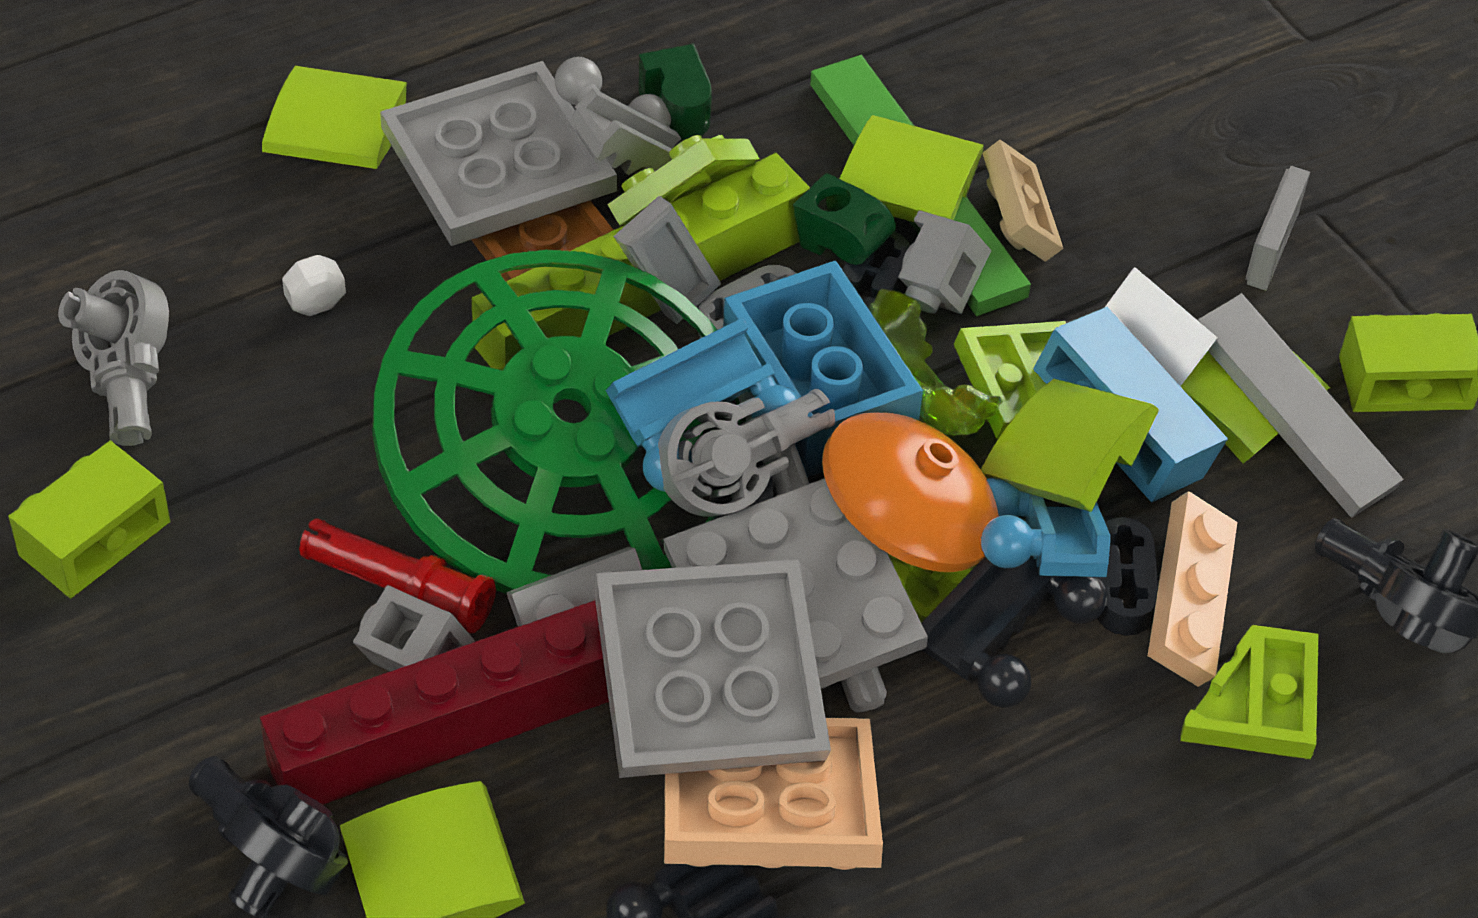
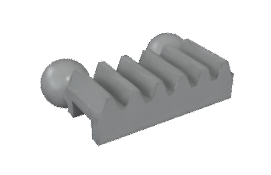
[555,57,681,175]

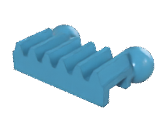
[605,318,799,492]
[981,477,1110,577]

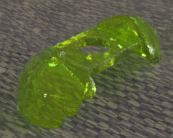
[869,289,1003,435]

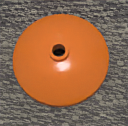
[822,413,999,572]

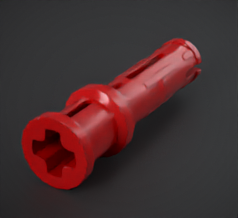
[299,518,496,633]

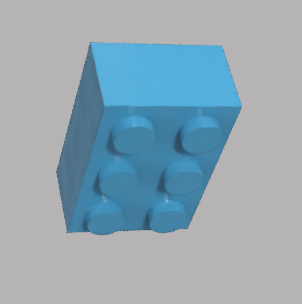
[723,260,923,478]

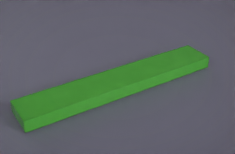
[810,55,1031,316]

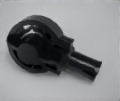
[1315,518,1478,654]
[188,756,348,918]

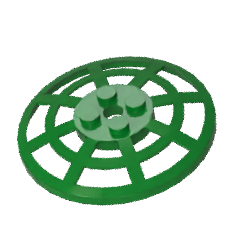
[372,250,746,595]

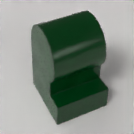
[638,44,712,140]
[793,173,895,265]

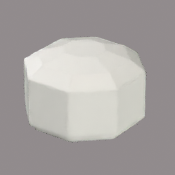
[282,255,346,316]

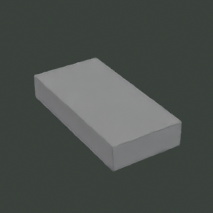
[1245,166,1310,291]
[613,196,721,324]

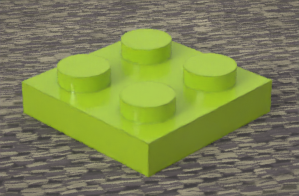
[607,135,760,225]

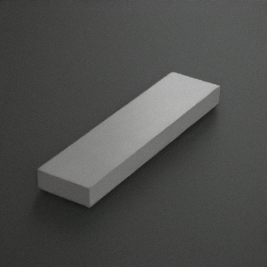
[1198,293,1404,518]

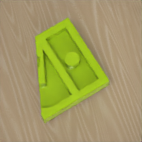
[954,321,1066,439]
[1180,625,1318,759]

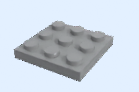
[380,61,617,246]
[663,478,928,688]
[593,559,831,778]

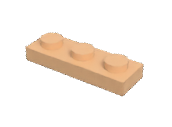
[1147,491,1237,687]

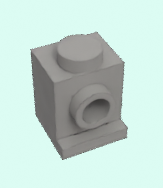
[898,210,991,314]
[353,585,475,671]

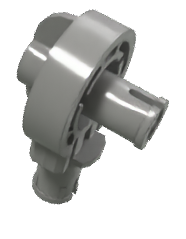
[58,270,169,446]
[658,389,835,517]

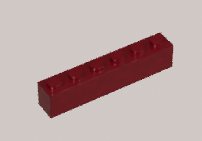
[259,600,609,805]

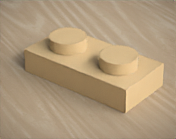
[982,140,1064,262]

